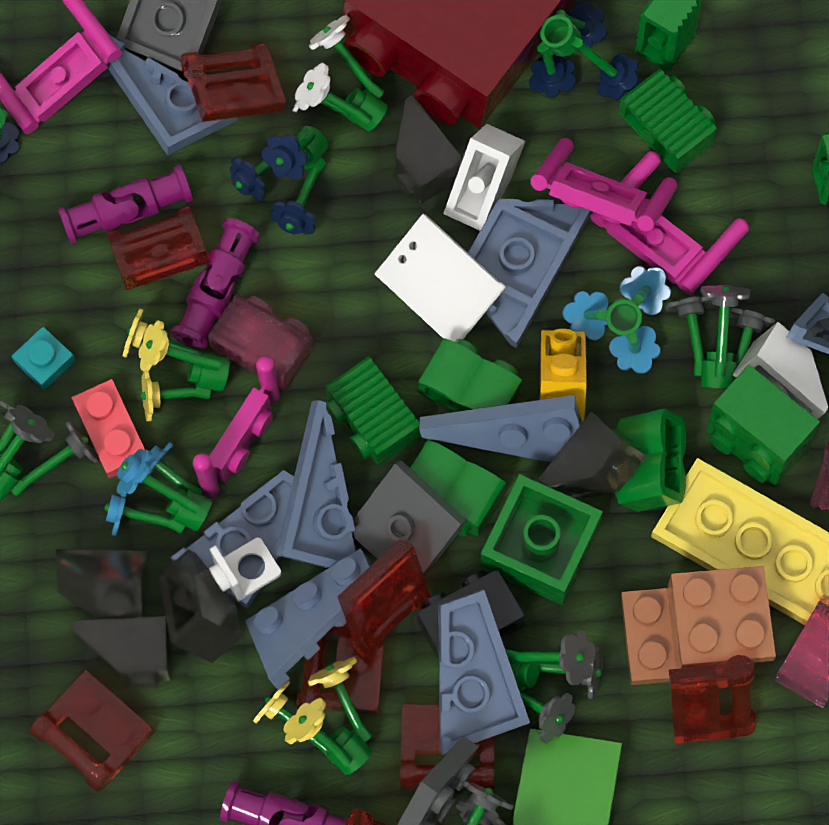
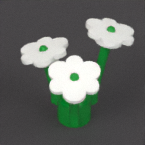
[292,14,388,132]

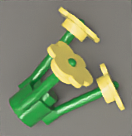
[123,308,229,421]
[253,657,373,776]

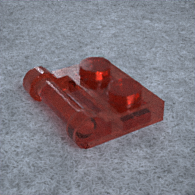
[181,43,286,122]
[107,207,210,291]
[337,540,431,659]
[296,617,386,714]
[669,655,756,744]
[29,670,155,792]
[400,704,494,789]

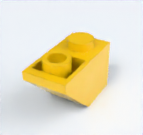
[539,329,587,426]

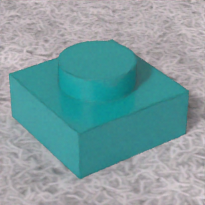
[11,327,76,390]

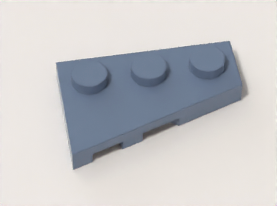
[171,470,294,608]
[245,548,382,690]
[438,590,530,755]

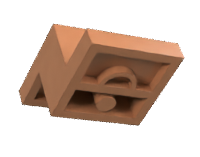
[621,566,776,685]

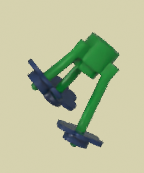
[229,126,328,234]

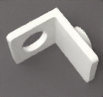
[209,537,282,602]

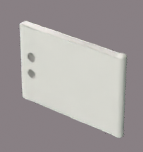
[375,214,506,342]

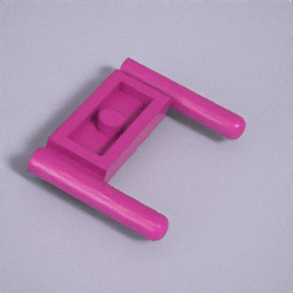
[0,0,122,134]
[531,138,678,232]
[590,151,749,296]
[193,356,280,498]

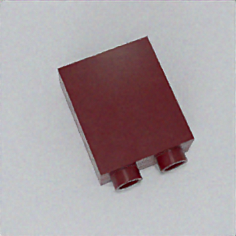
[343,0,578,130]

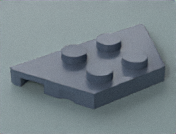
[468,199,592,348]

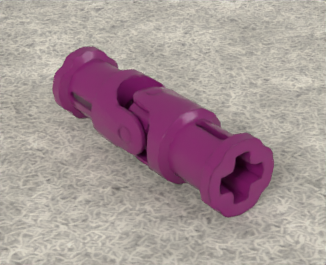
[57,165,193,245]
[170,218,260,351]
[220,780,367,825]

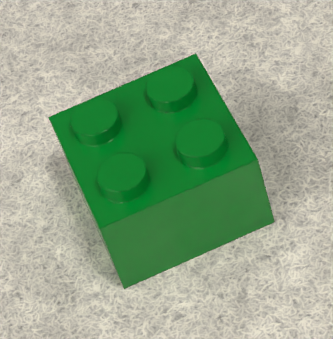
[706,364,820,488]
[480,474,603,606]

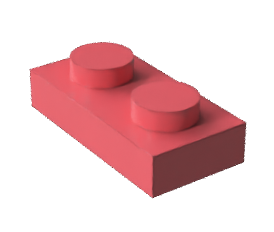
[71,379,145,478]

